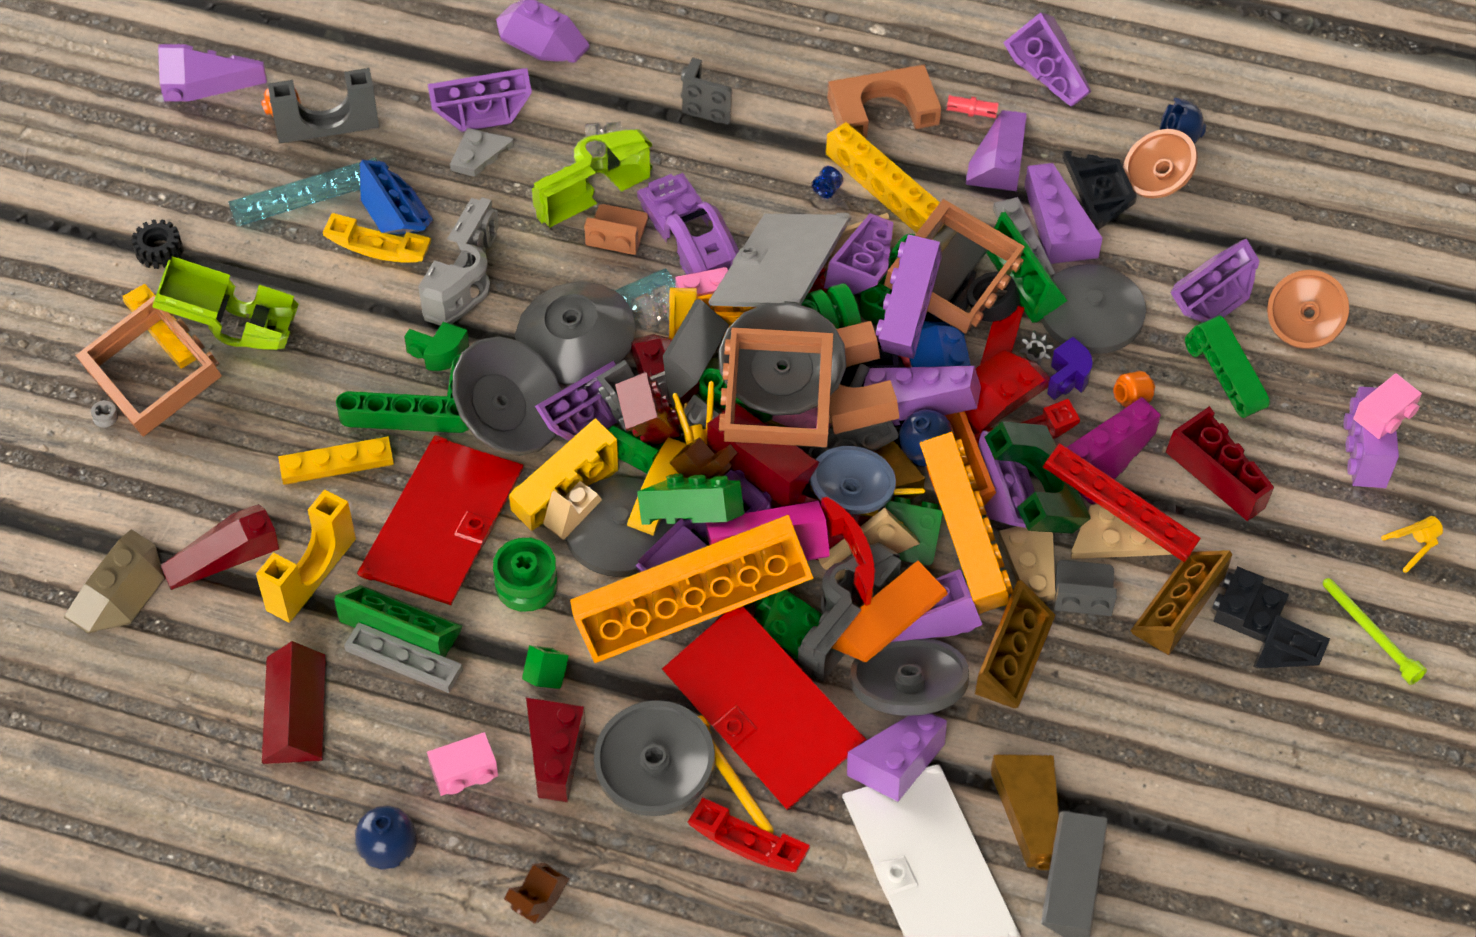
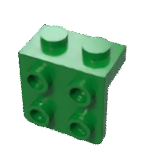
[608,425,682,474]
[886,496,943,566]
[753,589,822,660]

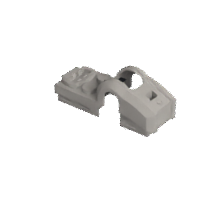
[418,197,499,326]

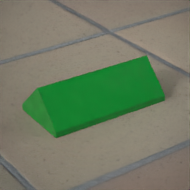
[986,212,1068,323]
[334,585,462,657]

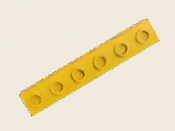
[826,122,944,238]

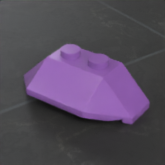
[496,0,590,63]
[428,68,532,132]
[1170,239,1260,323]
[535,361,617,441]
[978,431,1035,528]

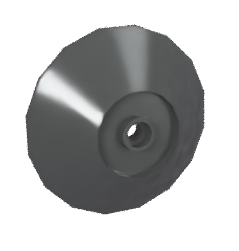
[515,281,636,385]
[719,302,846,416]
[452,336,561,456]

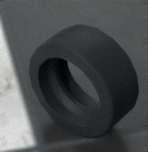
[967,271,1020,322]

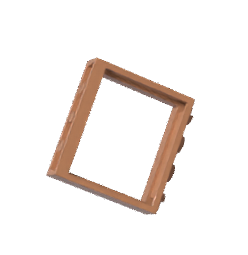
[884,199,1025,334]
[75,296,222,437]
[719,328,833,447]

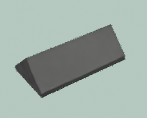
[932,224,988,302]
[663,299,729,404]
[1041,811,1107,937]

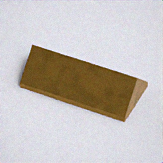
[1130,550,1233,655]
[975,580,1056,708]

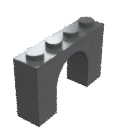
[267,68,380,144]

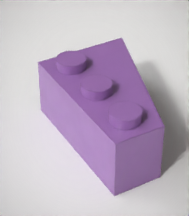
[847,713,947,802]

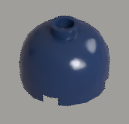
[1160,98,1206,144]
[899,409,956,466]
[355,806,417,869]

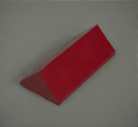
[707,403,820,507]
[262,641,326,764]

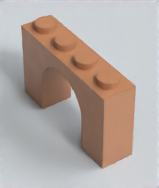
[827,65,941,138]
[829,321,899,434]

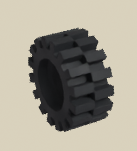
[132,219,183,269]

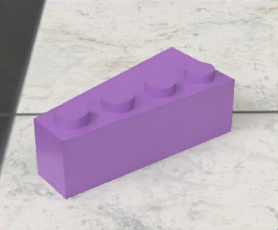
[1024,163,1103,264]
[864,366,981,426]

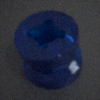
[812,166,844,199]

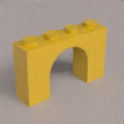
[256,489,356,623]

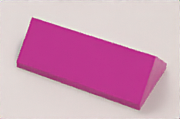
[706,501,830,561]

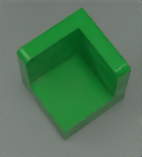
[522,645,569,689]

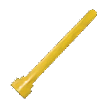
[698,715,774,834]

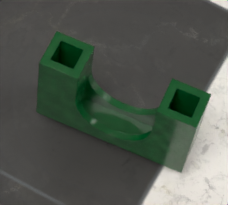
[984,421,1091,534]

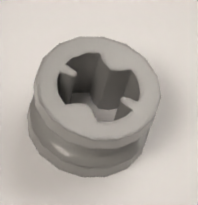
[91,400,118,428]

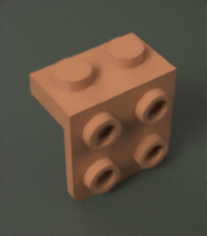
[584,204,648,255]

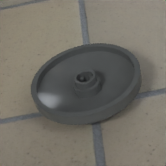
[1041,264,1146,354]
[565,477,677,577]
[850,638,969,716]
[594,700,715,816]

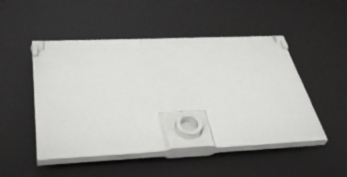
[842,764,1021,937]

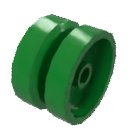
[805,283,861,329]
[493,537,557,612]

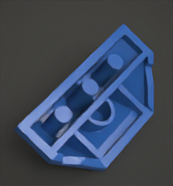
[360,160,433,234]
[909,321,971,367]

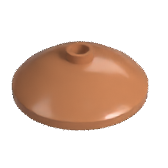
[1123,129,1198,198]
[1267,270,1349,349]

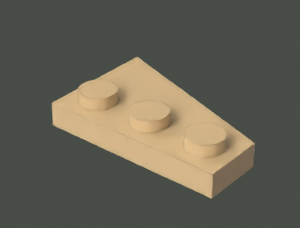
[818,508,920,580]
[998,526,1056,602]

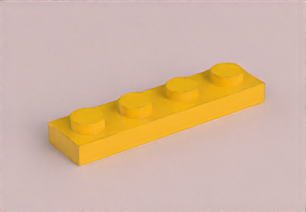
[122,284,196,369]
[278,436,394,485]

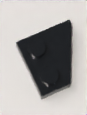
[1253,615,1330,668]

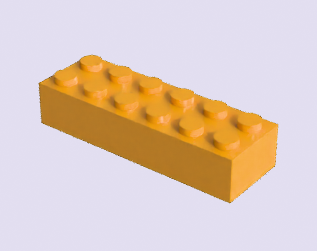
[920,432,1013,614]

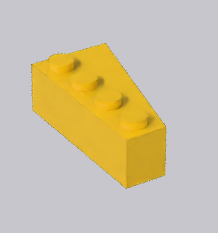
[509,418,618,531]

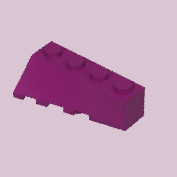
[1067,397,1161,505]

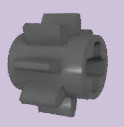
[1020,330,1054,365]

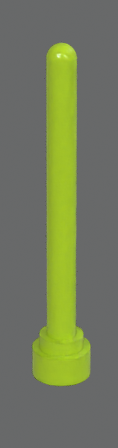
[1323,578,1427,685]

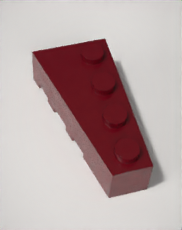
[1166,406,1274,521]

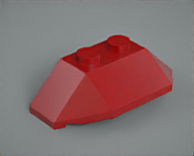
[965,350,1050,433]

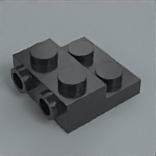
[1212,566,1289,642]

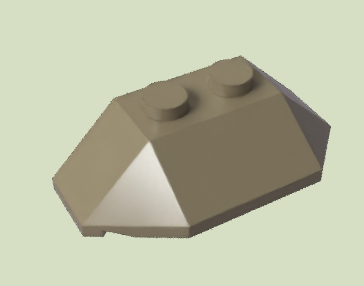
[64,529,164,634]

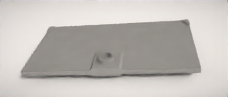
[709,213,851,307]

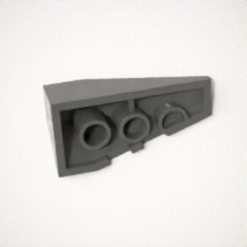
[798,420,898,482]

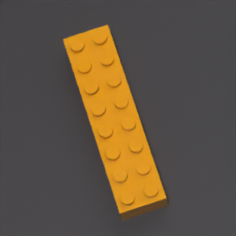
[570,515,814,663]

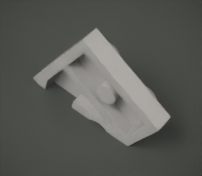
[450,128,514,177]

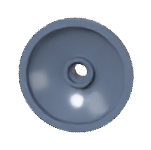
[810,446,896,514]

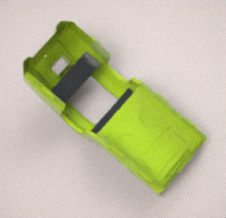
[532,129,653,228]
[152,256,299,350]

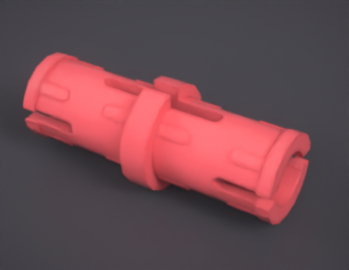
[946,95,998,119]

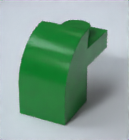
[404,322,469,371]

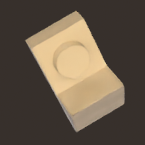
[543,481,602,540]

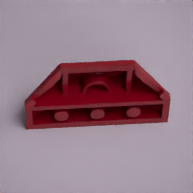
[631,334,699,408]

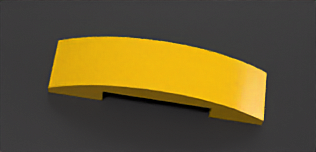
[323,213,431,262]
[627,437,686,536]

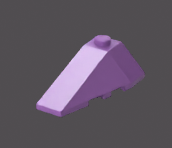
[1003,12,1091,107]
[158,44,267,102]
[966,110,1027,191]
[824,213,893,295]
[891,569,982,642]

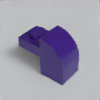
[1047,337,1092,400]

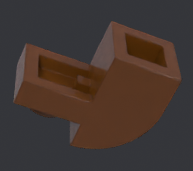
[669,437,737,479]
[504,863,570,924]

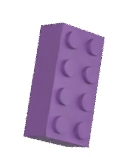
[876,234,942,359]

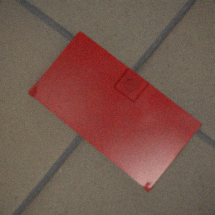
[357,435,524,606]
[661,606,867,811]

